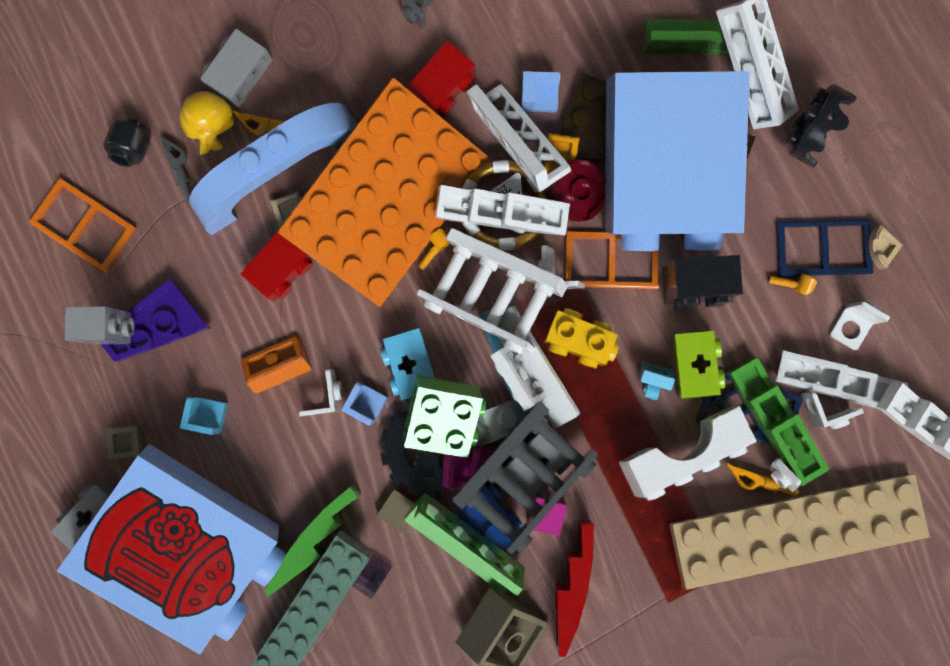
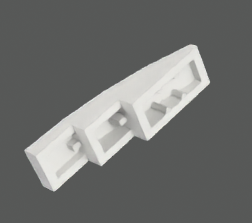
[434,185,570,236]
[776,351,908,409]
[877,380,950,460]

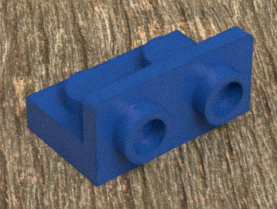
[453,484,523,549]

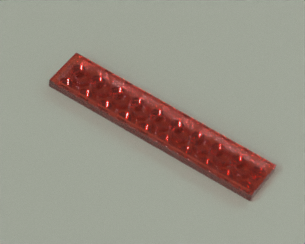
[531,289,699,603]

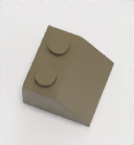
[455,588,550,666]

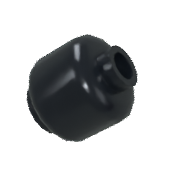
[103,119,151,167]

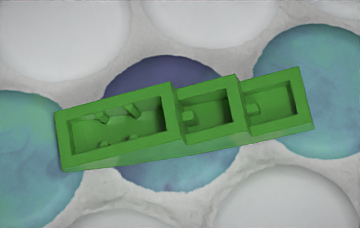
[727,357,829,486]
[265,484,361,597]

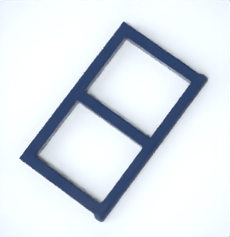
[776,219,873,277]

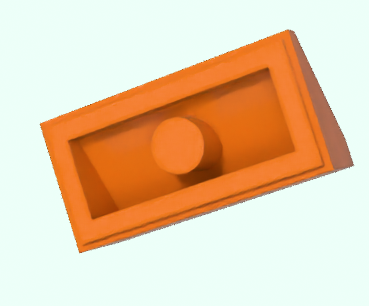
[240,335,311,394]

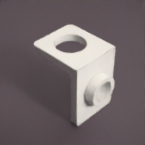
[538,245,585,290]
[829,301,890,350]
[299,369,343,416]
[801,391,864,429]

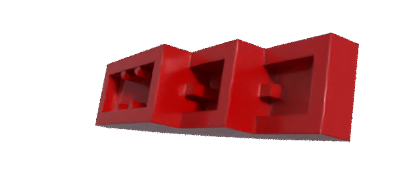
[555,520,594,657]

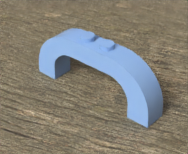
[189,103,358,235]

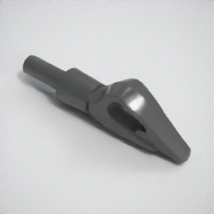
[160,135,191,202]

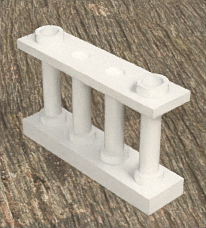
[416,228,568,355]

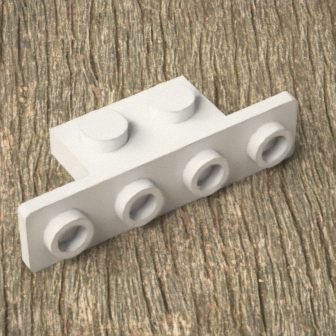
[491,306,580,428]

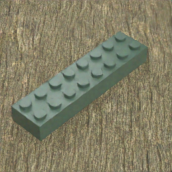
[251,530,374,666]

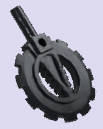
[380,404,473,534]

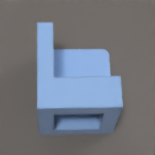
[521,71,561,113]
[341,382,388,426]

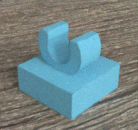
[639,361,675,400]

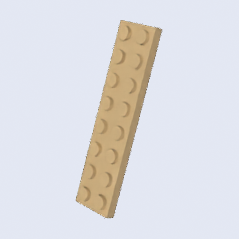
[669,474,930,590]

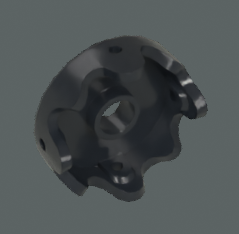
[786,84,857,168]

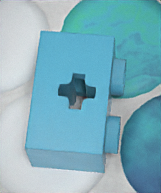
[380,328,436,400]

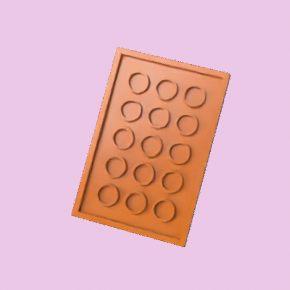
[277,78,491,307]

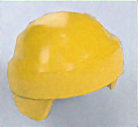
[179,91,234,156]

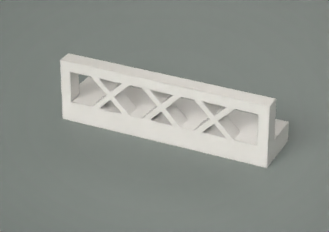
[716,0,799,129]
[467,84,571,192]

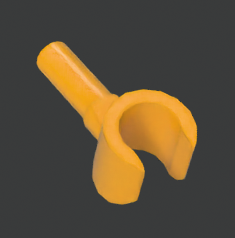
[418,229,450,270]
[769,273,817,295]

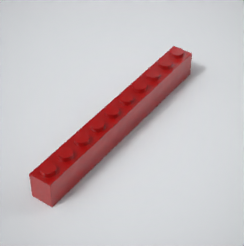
[240,41,476,302]

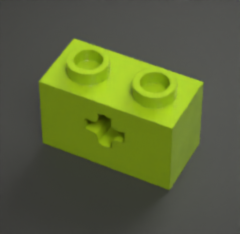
[673,331,725,399]

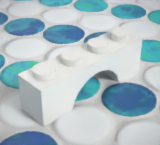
[618,406,757,501]

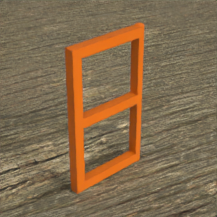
[29,178,137,273]
[565,231,659,289]

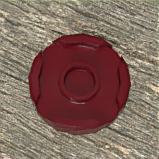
[549,159,606,222]

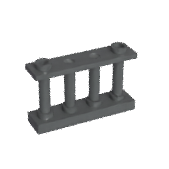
[451,401,598,555]

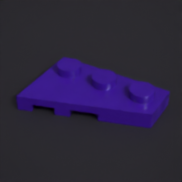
[101,279,211,362]

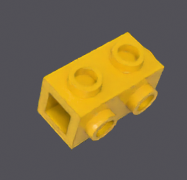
[544,308,620,369]

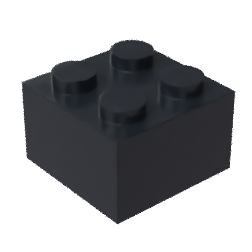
[662,255,743,309]

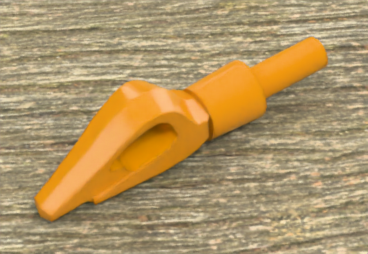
[234,111,285,135]
[726,462,799,497]

